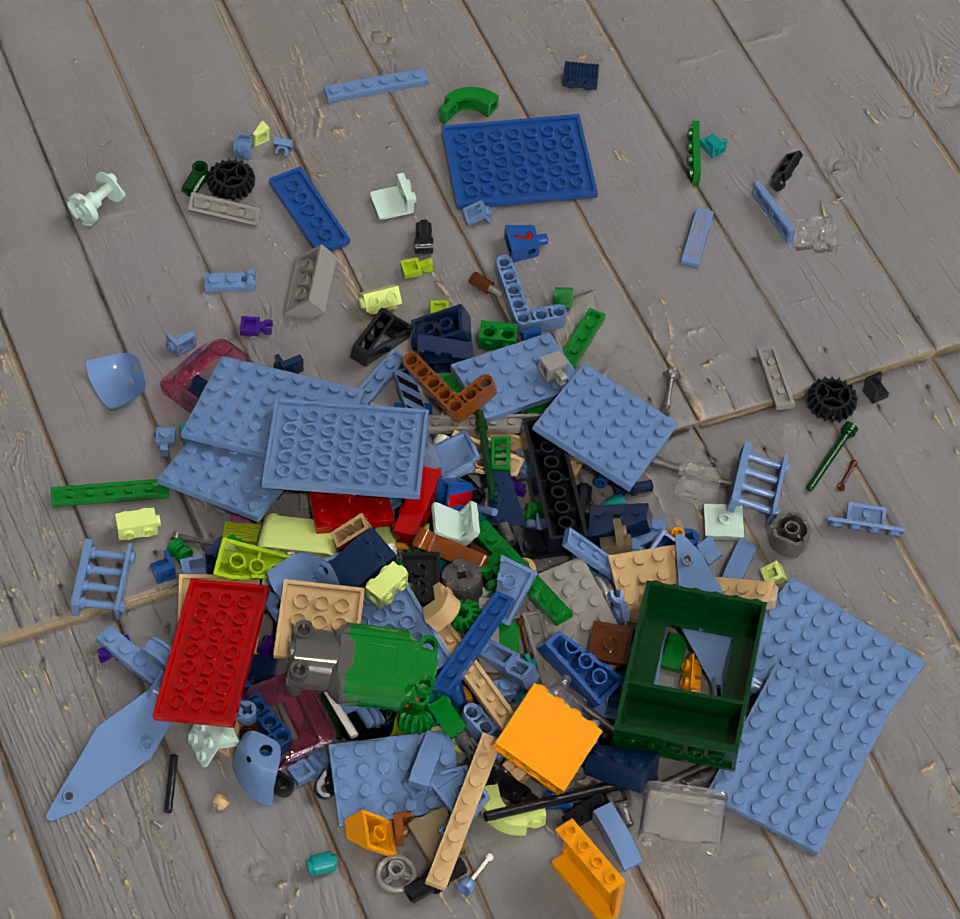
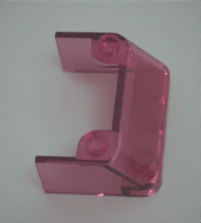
[160,339,249,413]
[242,672,337,770]

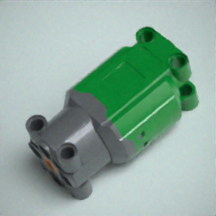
[286,619,439,711]

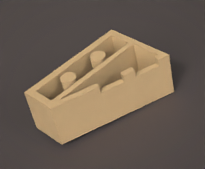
[716,577,778,610]

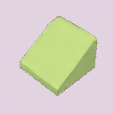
[253,121,270,147]
[760,560,788,584]

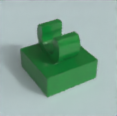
[554,287,573,307]

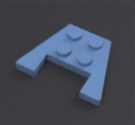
[403,765,490,838]

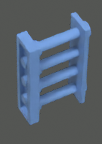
[726,441,790,525]
[70,538,136,620]

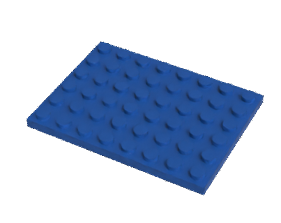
[441,114,598,210]

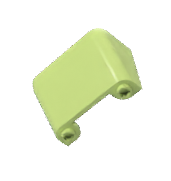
[257,513,339,559]

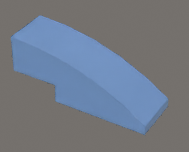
[478,639,540,690]
[408,730,447,792]
[592,802,642,872]

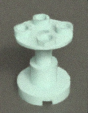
[67,172,125,226]

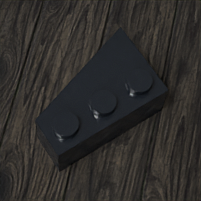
[350,307,413,367]

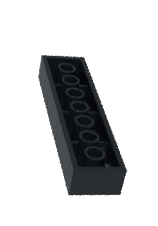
[520,417,589,554]

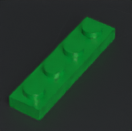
[688,121,701,185]

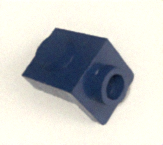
[273,354,304,374]

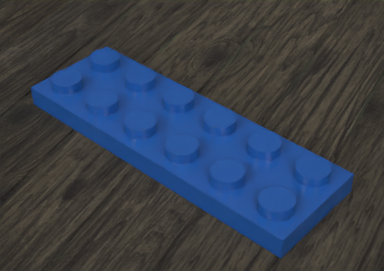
[269,166,350,251]

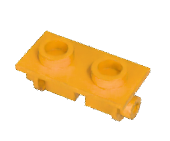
[680,653,702,692]

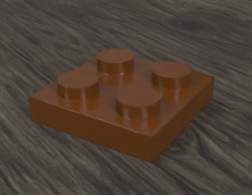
[589,620,634,667]

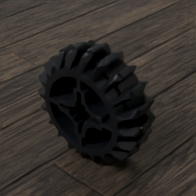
[207,158,255,201]
[807,376,858,423]

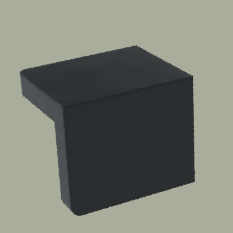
[862,371,889,404]

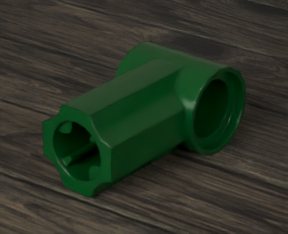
[182,161,208,197]

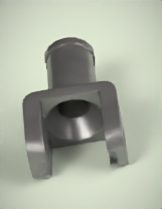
[605,789,634,829]

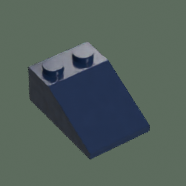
[411,304,472,350]
[324,527,397,588]

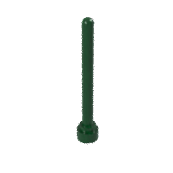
[806,421,858,492]

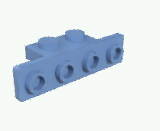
[826,502,905,537]

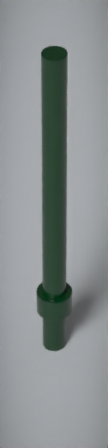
[476,409,497,500]

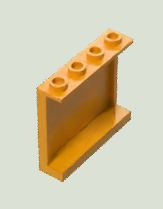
[490,683,602,795]
[550,818,626,919]

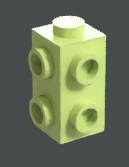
[358,285,402,314]
[115,508,161,541]
[365,561,408,609]

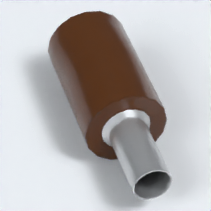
[469,272,503,297]

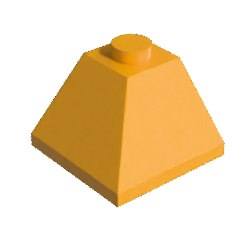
[344,810,397,856]

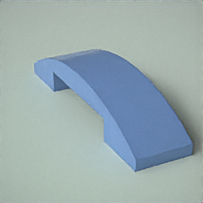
[722,539,758,579]

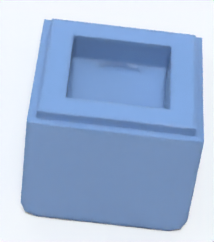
[696,536,722,566]
[307,750,330,779]

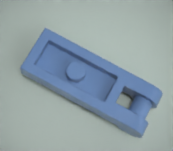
[204,270,256,292]

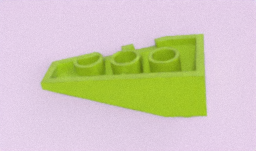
[213,537,291,580]

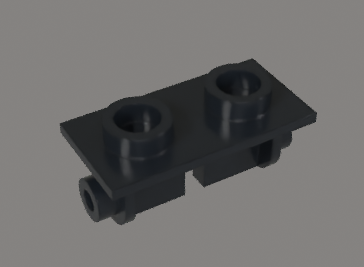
[562,792,604,827]

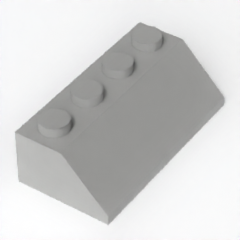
[284,244,337,319]

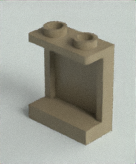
[407,806,469,868]

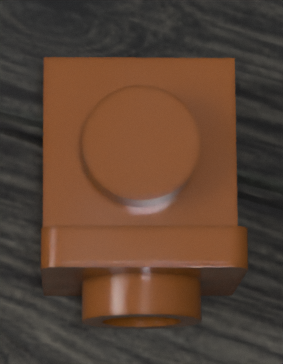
[392,811,414,846]

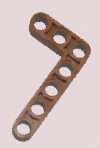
[403,352,497,422]

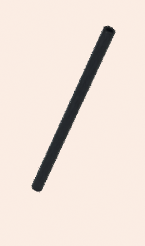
[483,774,658,822]

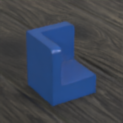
[150,550,176,584]

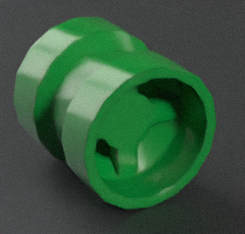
[166,538,194,564]

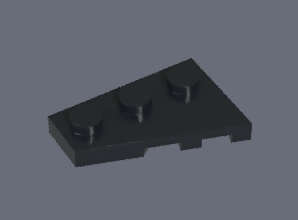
[510,524,573,560]
[400,552,440,607]

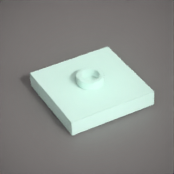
[703,504,744,540]

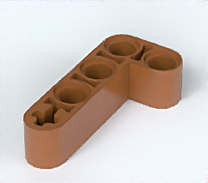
[411,526,489,567]

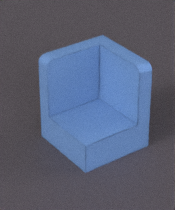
[180,555,207,574]

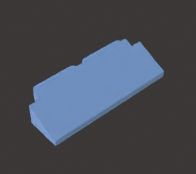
[391,430,481,510]

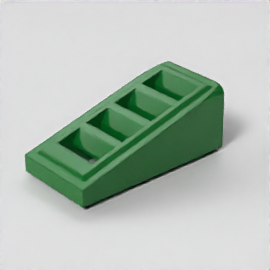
[491,436,511,476]

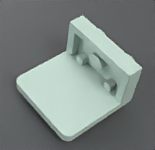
[370,173,417,220]
[432,501,480,546]
[188,724,239,767]

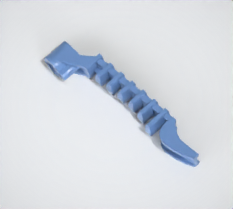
[141,636,257,726]

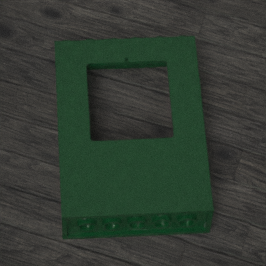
[613,580,767,772]

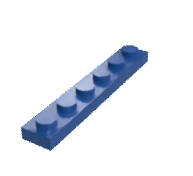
[434,590,515,697]

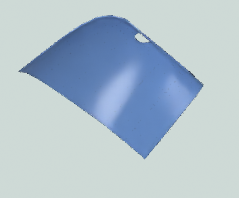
[85,353,146,409]
[267,552,340,598]
[232,731,281,807]

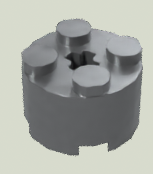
[770,511,812,558]
[441,558,483,602]

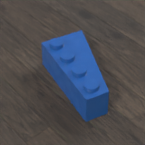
[537,630,625,709]

